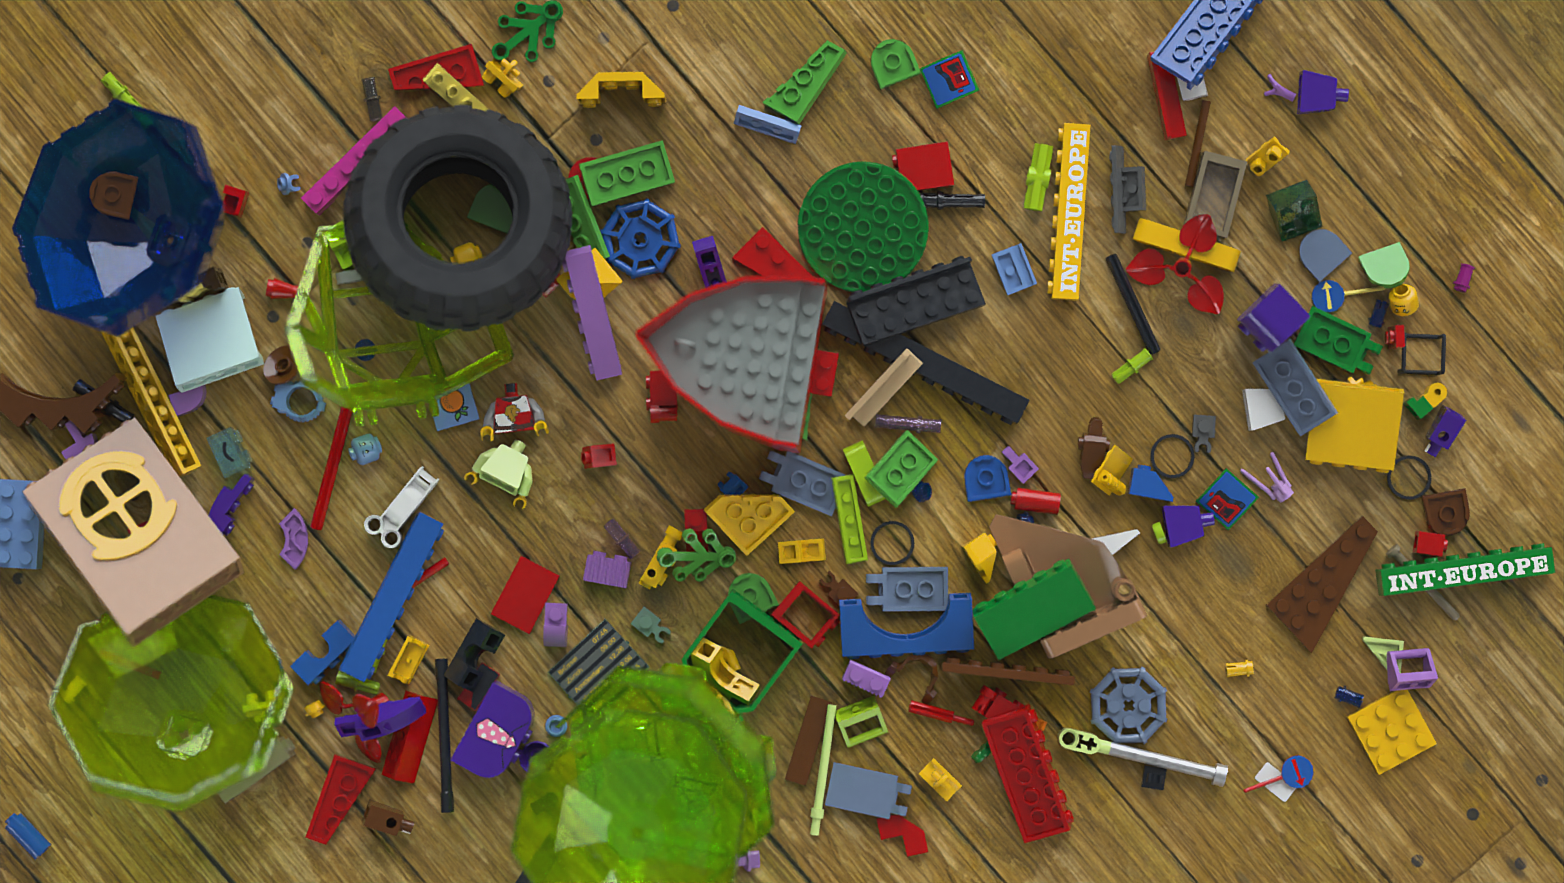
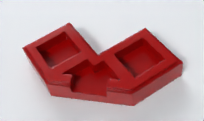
[876,814,928,857]

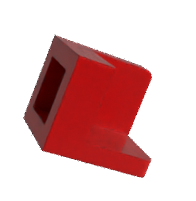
[221,185,249,218]

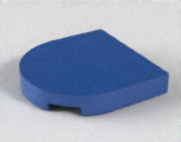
[964,455,1011,502]

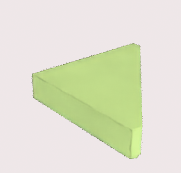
[1362,636,1404,673]

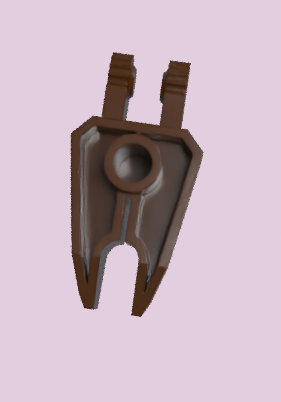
[1078,417,1110,479]

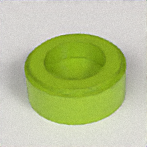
[1152,522,1167,545]

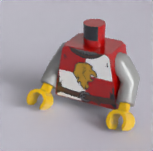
[480,383,549,441]

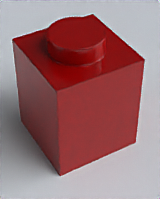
[1412,531,1448,556]

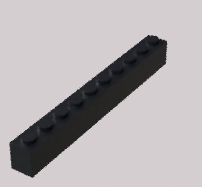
[822,301,1030,425]

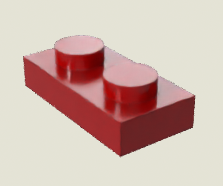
[1384,325,1405,349]

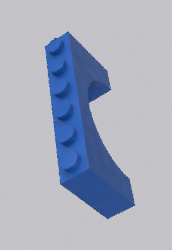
[839,593,974,659]

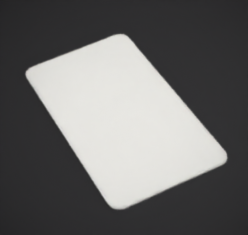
[1255,762,1296,802]

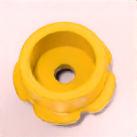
[304,700,325,719]

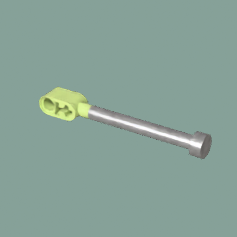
[1057,728,1228,787]

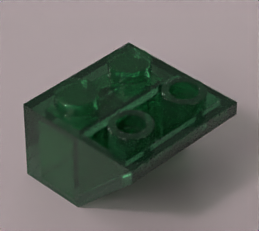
[1266,180,1323,242]

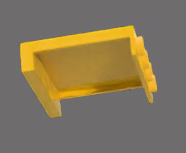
[1305,379,1404,473]

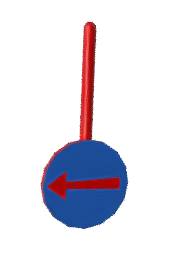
[1243,755,1314,793]

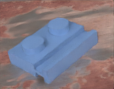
[991,243,1037,296]

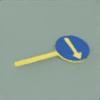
[1312,280,1386,312]

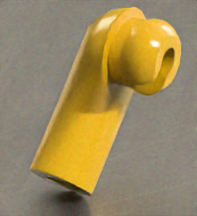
[721,646,741,671]

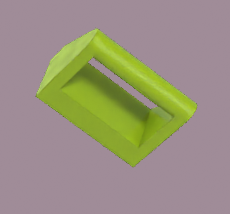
[835,696,888,748]

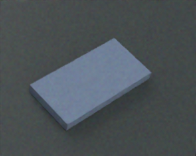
[1252,339,1338,436]

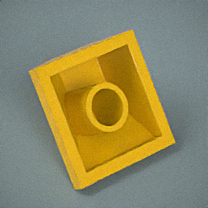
[556,248,623,300]

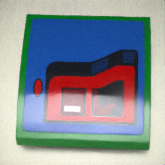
[920,50,980,109]
[1195,468,1259,530]

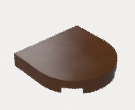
[90,172,139,220]
[1421,488,1470,536]

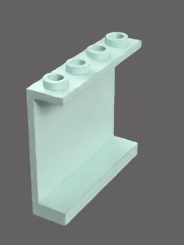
[156,287,264,393]

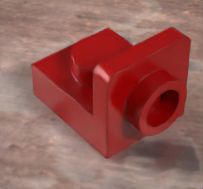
[581,443,617,469]

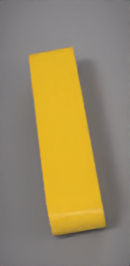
[1133,218,1241,272]

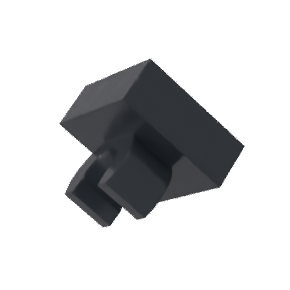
[1141,765,1167,790]

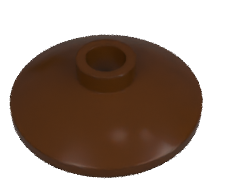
[263,345,303,385]

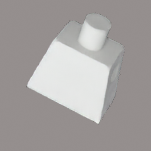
[1242,389,1285,431]

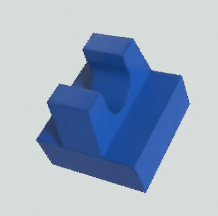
[718,472,748,495]

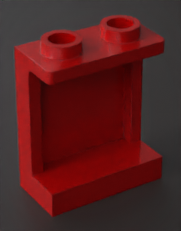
[892,141,954,191]

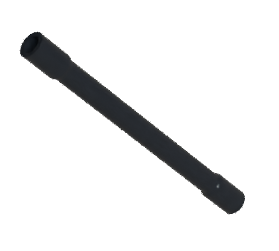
[435,658,454,813]

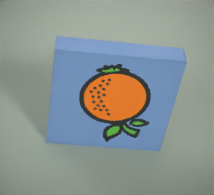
[425,377,480,431]

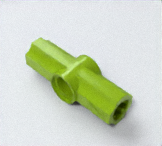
[1024,143,1053,212]

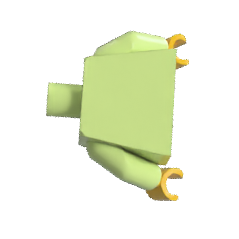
[464,440,533,509]

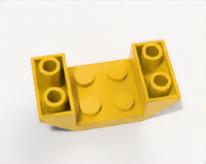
[576,72,666,108]

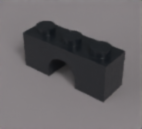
[444,618,505,692]

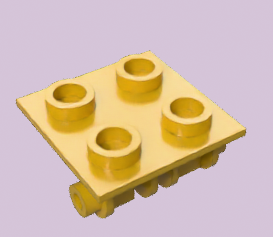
[1091,445,1133,496]

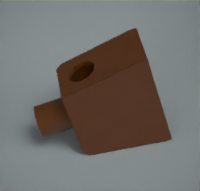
[362,799,414,836]

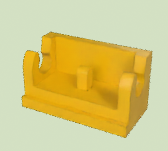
[388,635,430,684]

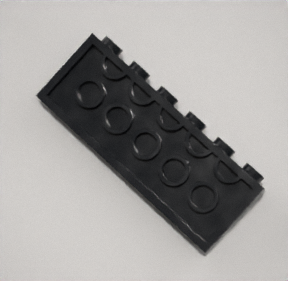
[846,256,986,347]

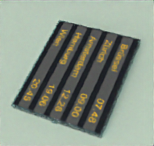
[547,619,650,720]

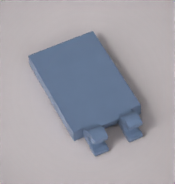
[759,451,845,516]
[866,567,948,611]
[825,762,912,819]

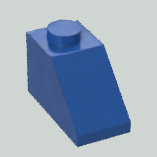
[1127,464,1174,502]

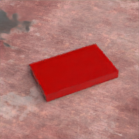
[491,556,560,634]

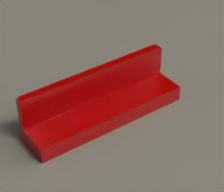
[1147,51,1187,140]
[381,690,438,783]

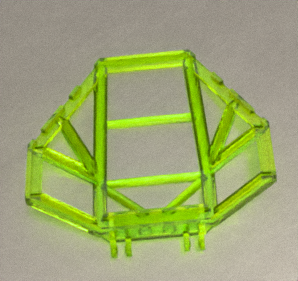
[284,221,514,426]

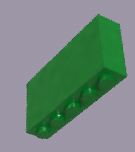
[972,559,1096,660]

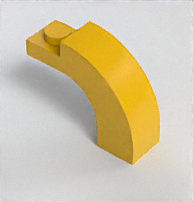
[691,638,760,705]

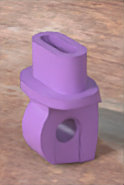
[725,848,760,871]

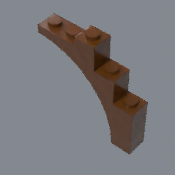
[0,372,127,433]

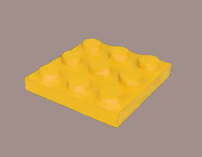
[1347,690,1437,775]

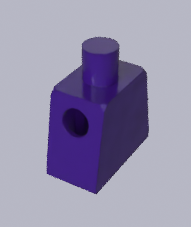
[1297,70,1349,114]
[1161,506,1215,547]

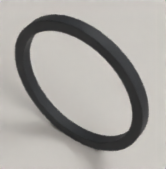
[1150,434,1195,478]
[1387,456,1432,500]
[870,521,915,565]

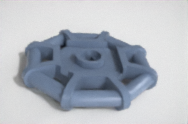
[1090,666,1168,744]

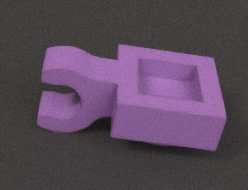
[1002,446,1039,484]

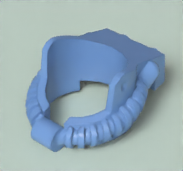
[270,380,326,422]

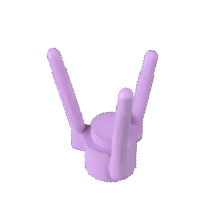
[1240,452,1294,503]

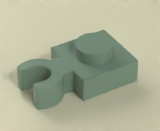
[631,606,671,643]

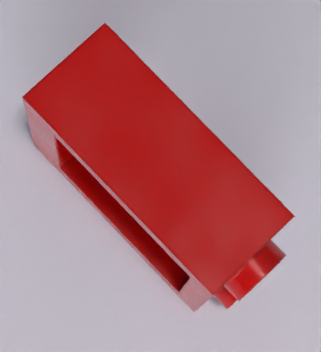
[771,580,840,648]

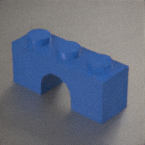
[290,620,355,685]

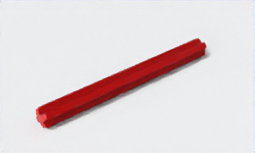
[310,403,354,530]

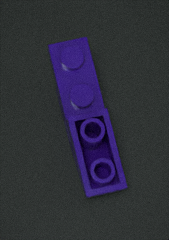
[208,474,254,536]
[334,697,426,741]

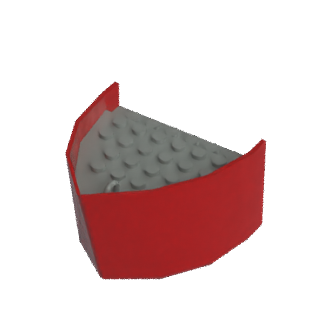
[635,276,839,454]

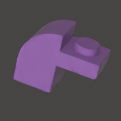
[169,385,207,417]
[61,421,98,459]
[543,603,568,647]

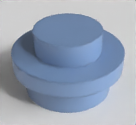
[545,715,567,737]

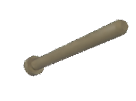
[1386,544,1460,621]

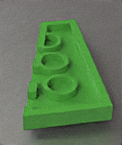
[762,40,847,124]

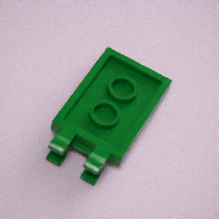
[1294,306,1383,375]

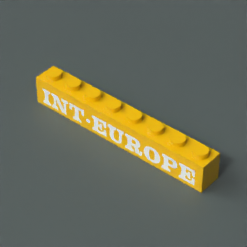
[1047,123,1091,301]

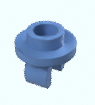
[277,173,300,195]

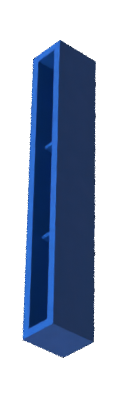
[338,512,444,682]

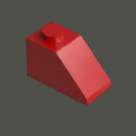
[684,509,708,552]

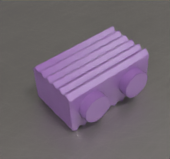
[583,551,632,588]
[842,659,891,697]

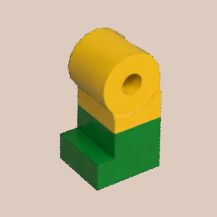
[1403,383,1447,420]

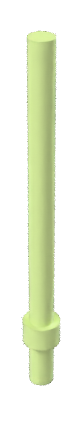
[810,704,837,835]

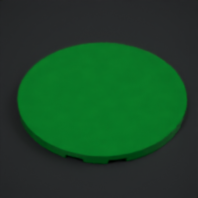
[797,161,929,292]

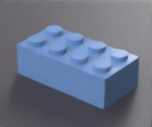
[0,479,44,569]

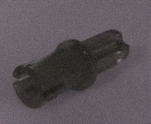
[361,77,383,122]

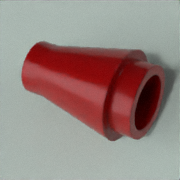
[265,278,298,299]

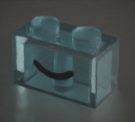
[207,427,252,478]

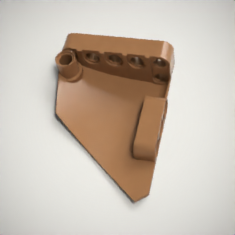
[989,514,1147,659]

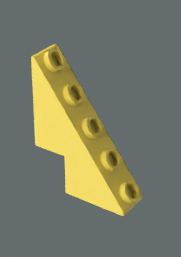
[423,63,488,111]

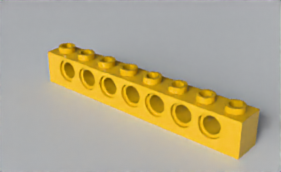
[97,309,201,478]

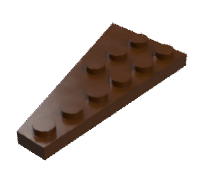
[1266,516,1378,653]

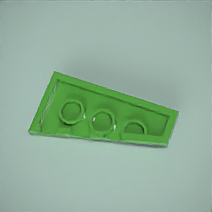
[566,175,610,259]

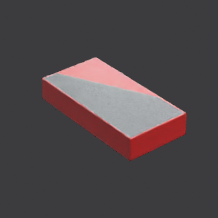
[457,662,500,711]

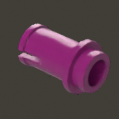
[1453,263,1475,293]

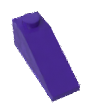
[692,236,726,288]

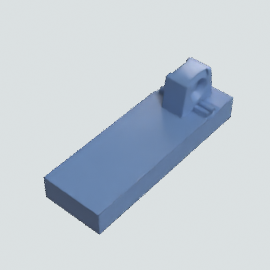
[734,105,802,144]

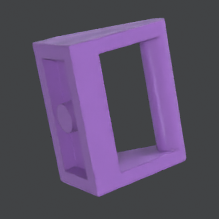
[1387,648,1438,691]

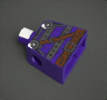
[1425,405,1466,457]

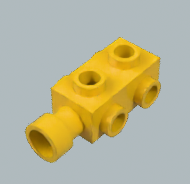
[639,525,683,590]

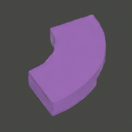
[279,508,308,570]

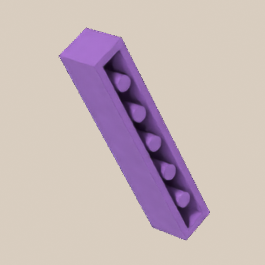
[562,245,622,380]

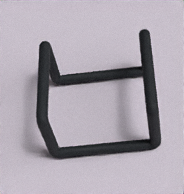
[1397,332,1446,375]

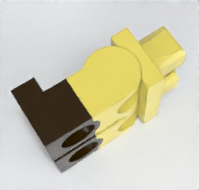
[164,266,229,304]

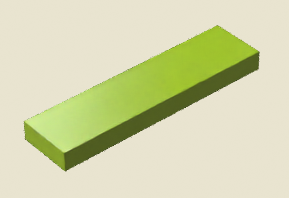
[831,474,868,564]

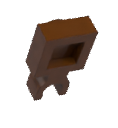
[819,571,859,605]

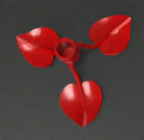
[1126,214,1224,314]
[319,681,389,763]

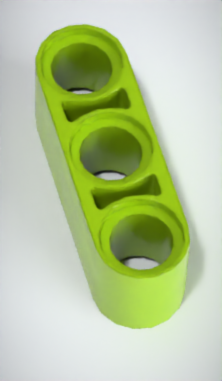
[843,440,885,507]

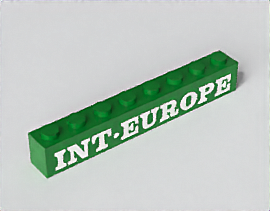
[1375,543,1555,596]

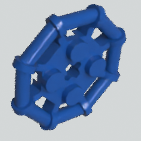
[600,198,681,280]

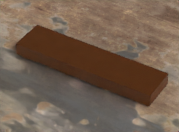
[785,695,832,786]

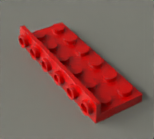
[981,704,1074,843]

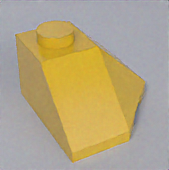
[962,533,997,584]

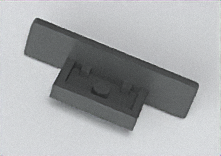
[1109,145,1146,234]

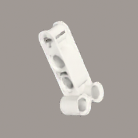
[364,466,439,548]

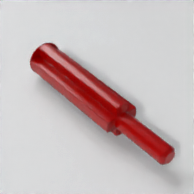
[908,700,975,726]

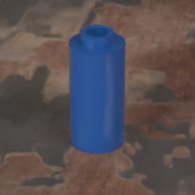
[5,813,51,860]

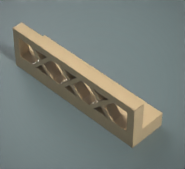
[845,349,923,426]

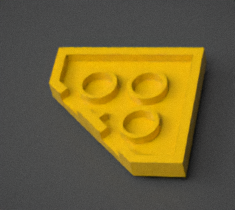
[703,494,795,556]

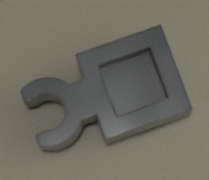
[1192,415,1216,453]

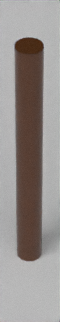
[1185,100,1211,187]

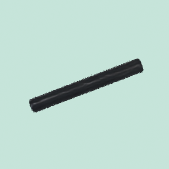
[1106,254,1160,355]

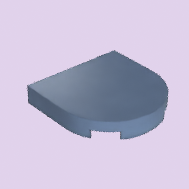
[1299,229,1352,282]

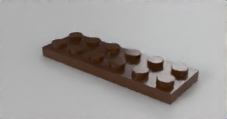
[940,657,1075,685]

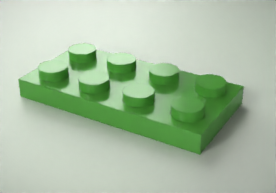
[578,140,675,207]

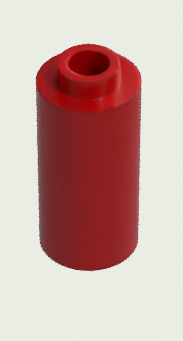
[1010,488,1061,515]

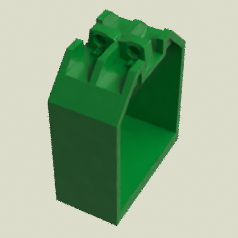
[682,589,803,716]

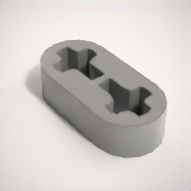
[335,269,363,285]

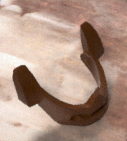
[885,654,938,704]

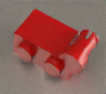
[646,371,678,423]
[971,685,1025,719]

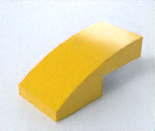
[778,538,826,564]

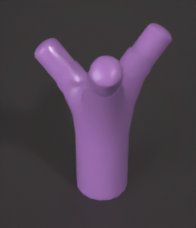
[1264,74,1296,102]

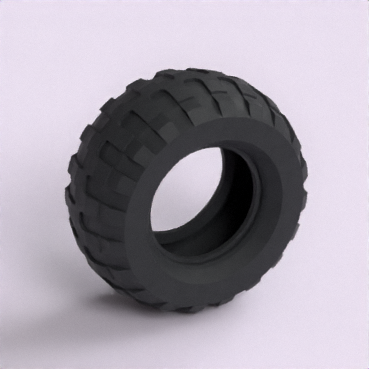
[343,104,572,331]

